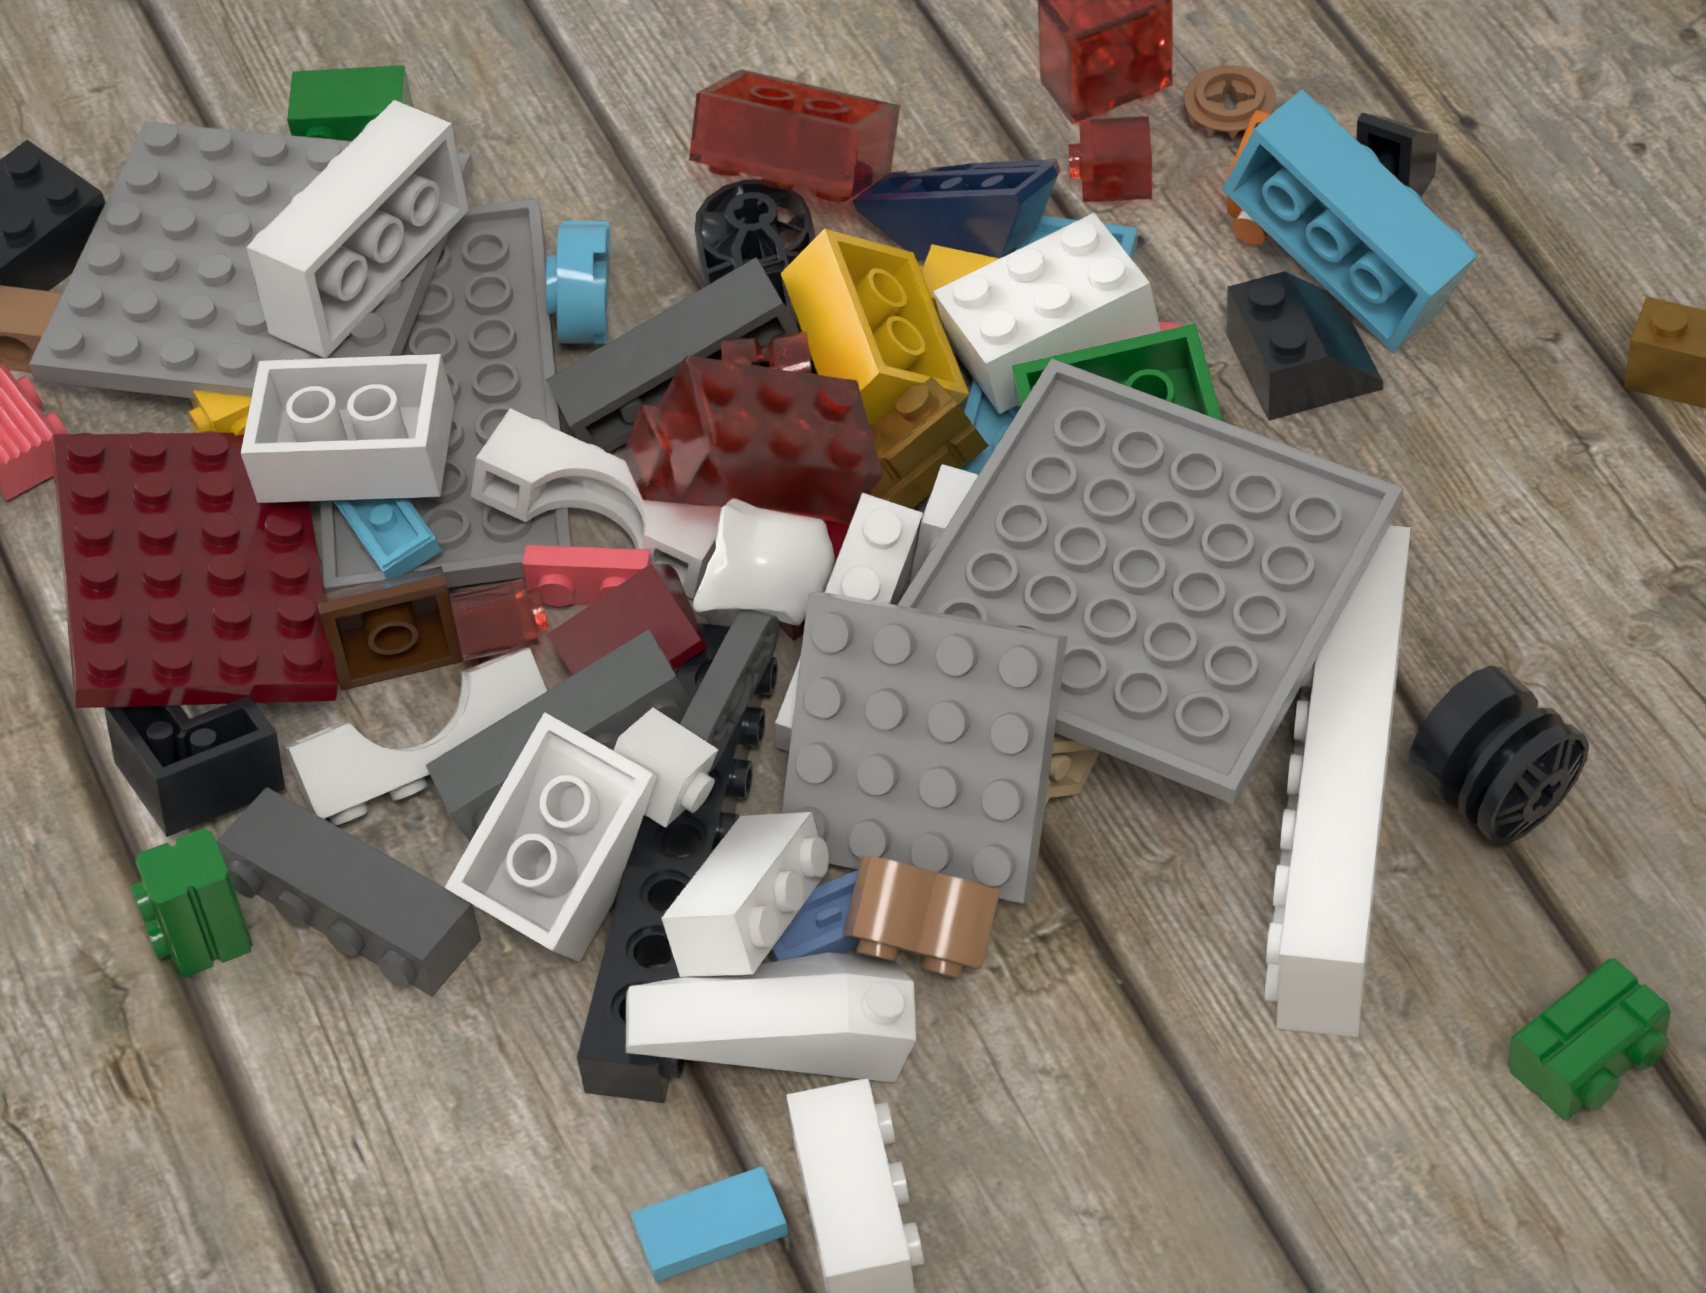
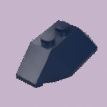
[852,159,1061,261]

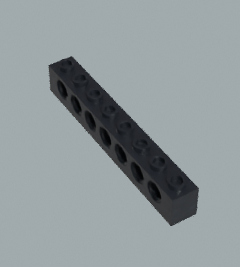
[577,623,778,1103]

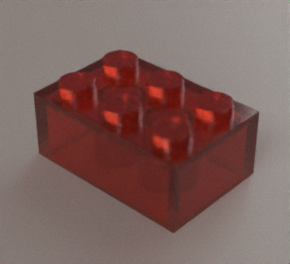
[689,69,900,202]
[658,355,883,524]

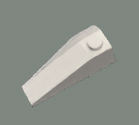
[626,952,916,1083]

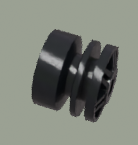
[1408,666,1589,844]

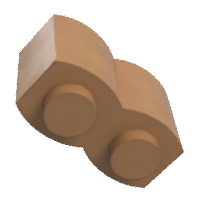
[842,856,1000,979]

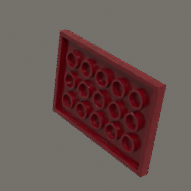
[52,431,338,708]

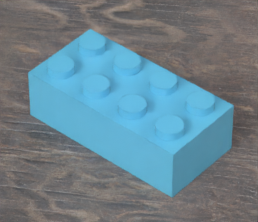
[1222,89,1478,354]

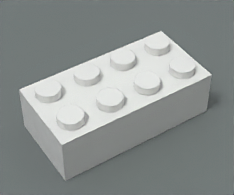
[247,100,469,358]

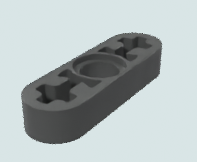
[680,609,779,772]

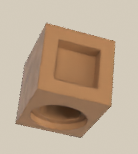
[0,285,62,373]

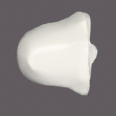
[692,498,835,626]

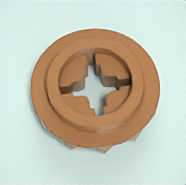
[1184,65,1276,141]

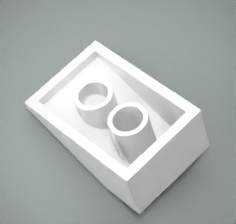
[444,712,657,962]

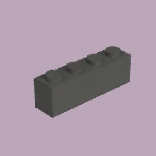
[546,257,804,453]
[426,629,692,842]
[216,787,481,997]

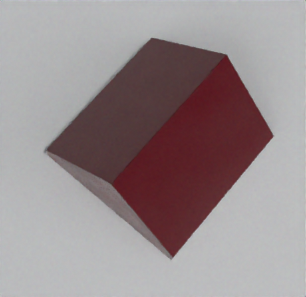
[546,563,707,675]

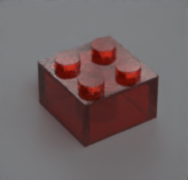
[1038,0,1173,125]

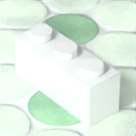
[662,812,829,977]
[786,1078,924,1293]

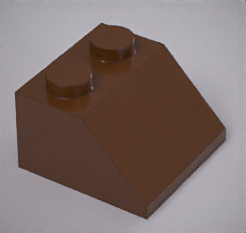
[318,566,464,691]

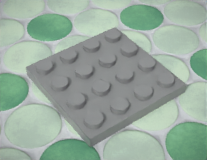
[782,591,1067,904]

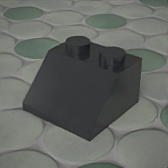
[1227,271,1383,421]

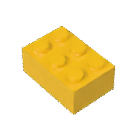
[781,229,969,425]

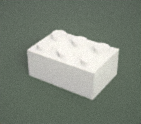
[933,213,1161,414]
[241,354,455,503]

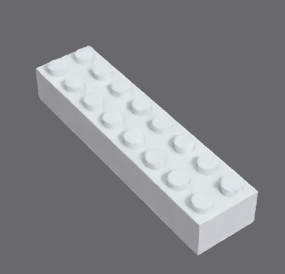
[1265,525,1411,1038]

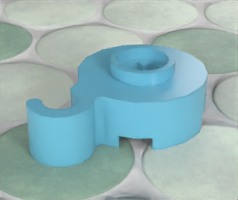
[546,221,610,344]

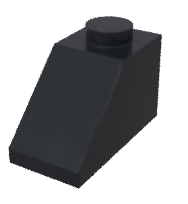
[1356,112,1438,198]

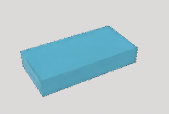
[631,1166,788,1283]

